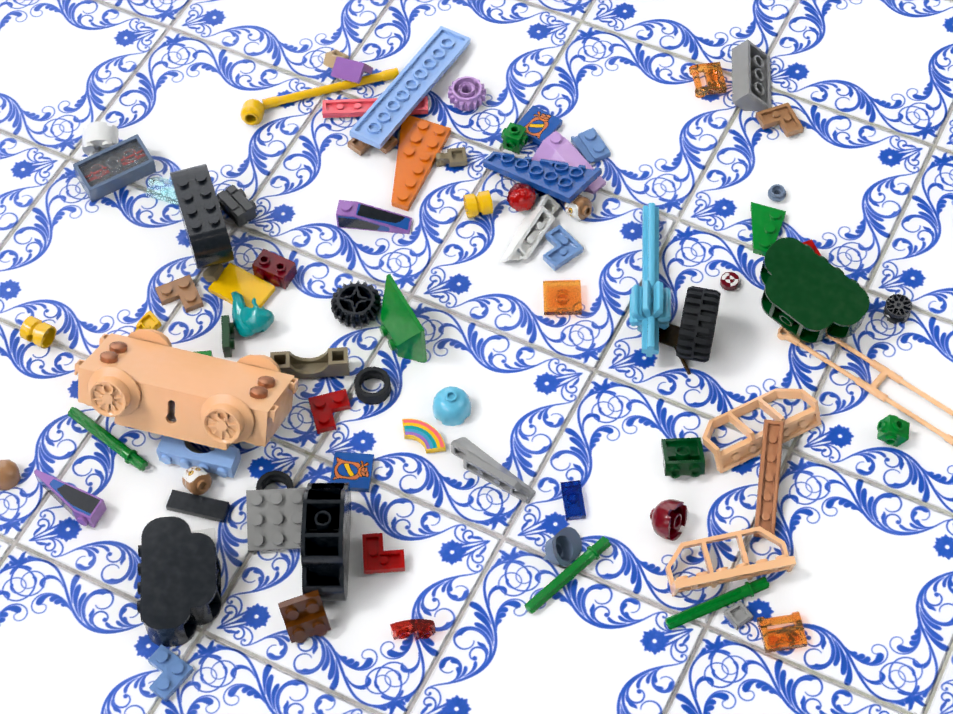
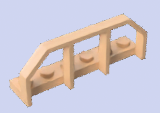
[702,388,822,473]
[665,526,796,597]

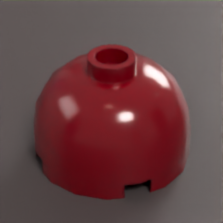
[650,499,687,541]

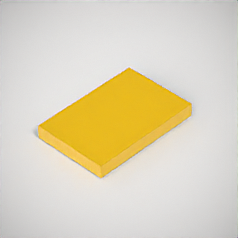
[208,262,276,308]

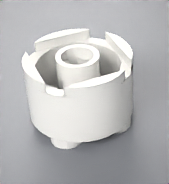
[82,121,119,157]

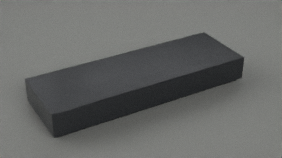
[166,489,230,523]

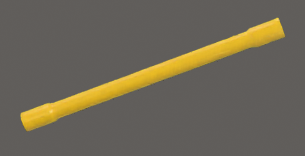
[262,67,399,109]

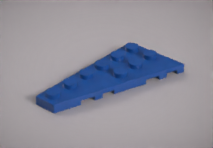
[483,151,602,204]

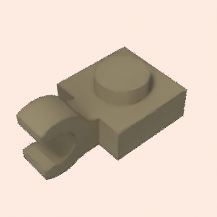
[435,147,468,167]

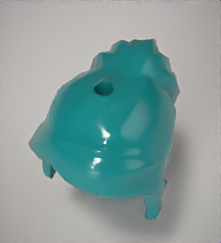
[231,291,274,337]

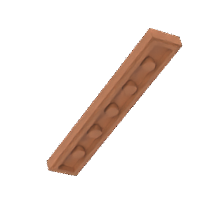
[753,419,784,538]

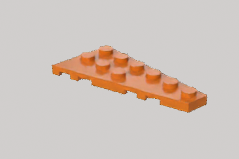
[391,115,451,211]

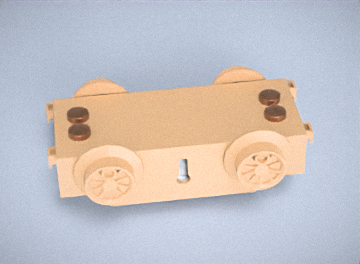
[74,329,299,450]

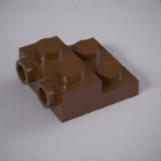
[278,590,331,643]

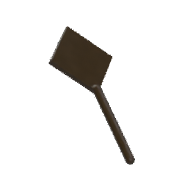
[659,323,691,375]

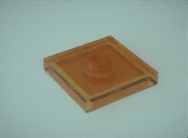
[543,280,582,315]

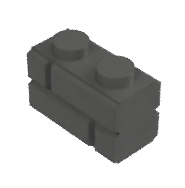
[217,185,257,227]

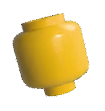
[240,99,265,125]

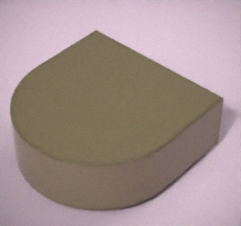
[203,264,224,282]

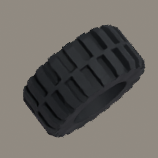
[676,286,721,363]

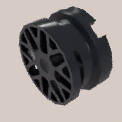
[883,294,912,324]

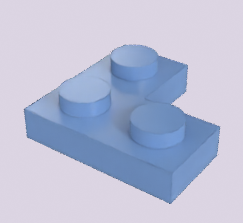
[543,225,583,271]
[148,644,194,702]

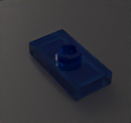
[560,480,586,521]

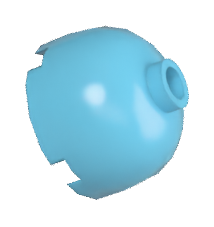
[432,386,471,426]

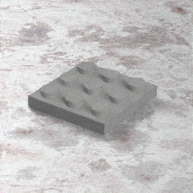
[246,487,307,552]

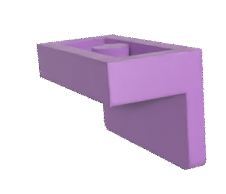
[331,56,373,84]

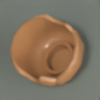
[0,459,21,491]

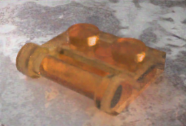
[689,62,727,98]
[757,611,808,653]

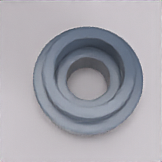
[768,184,786,202]

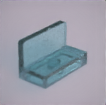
[146,177,178,205]

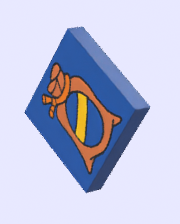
[517,105,563,145]
[330,451,374,492]

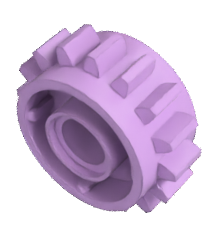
[448,76,486,111]

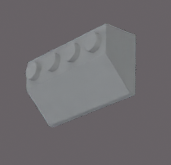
[731,40,772,111]

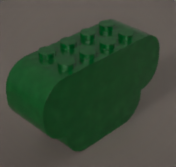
[760,237,870,343]

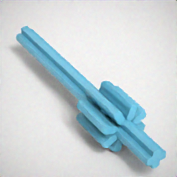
[629,203,671,357]

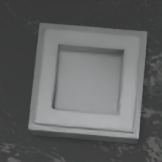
[723,601,753,630]

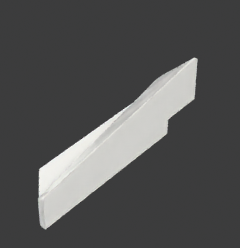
[500,194,560,262]

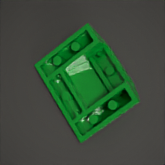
[379,274,427,363]

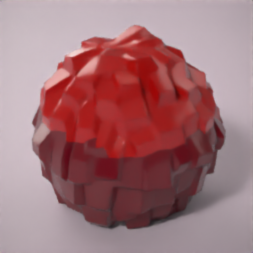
[507,183,536,212]

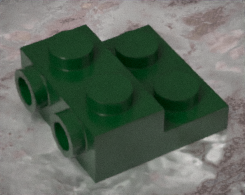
[661,437,705,478]

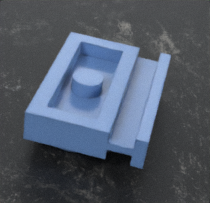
[571,127,611,164]

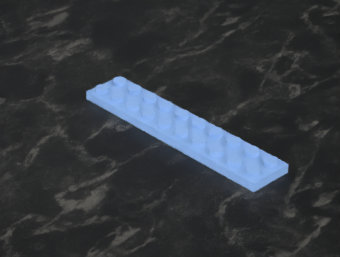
[349,26,471,149]

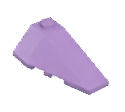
[532,131,606,194]

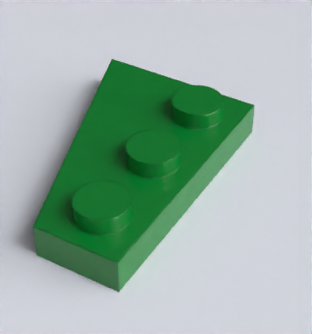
[750,202,786,256]

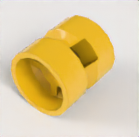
[463,190,493,218]
[20,316,56,349]

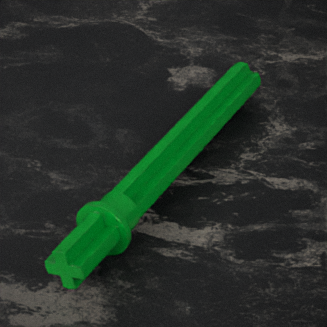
[67,407,148,471]
[524,536,611,614]
[665,576,770,630]

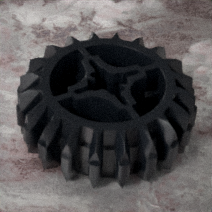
[331,280,382,328]

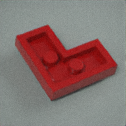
[308,389,351,434]
[362,533,405,574]

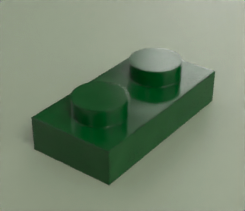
[221,315,235,358]

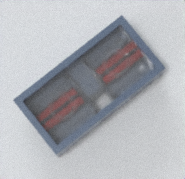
[73,134,156,202]

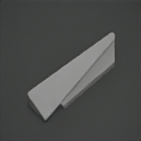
[451,437,536,504]

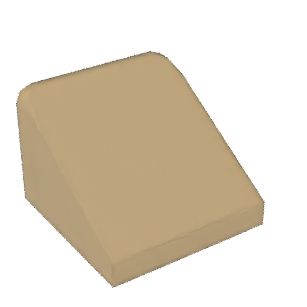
[323,49,349,69]

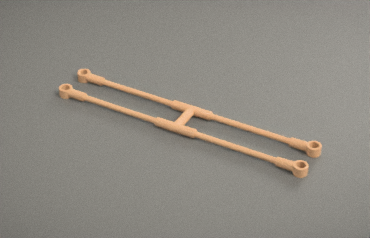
[777,327,953,445]

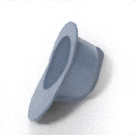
[543,527,582,567]

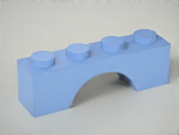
[156,435,241,478]

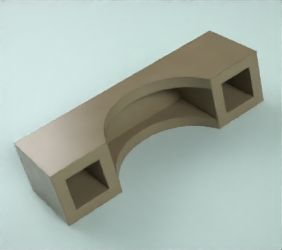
[270,347,350,379]

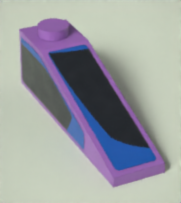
[336,200,412,234]
[34,469,107,528]

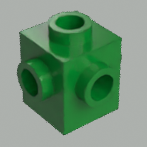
[501,122,528,154]
[877,414,910,447]

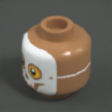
[565,194,592,220]
[182,466,212,495]

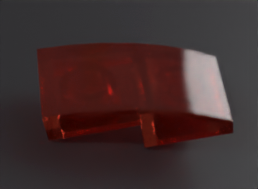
[390,619,436,640]

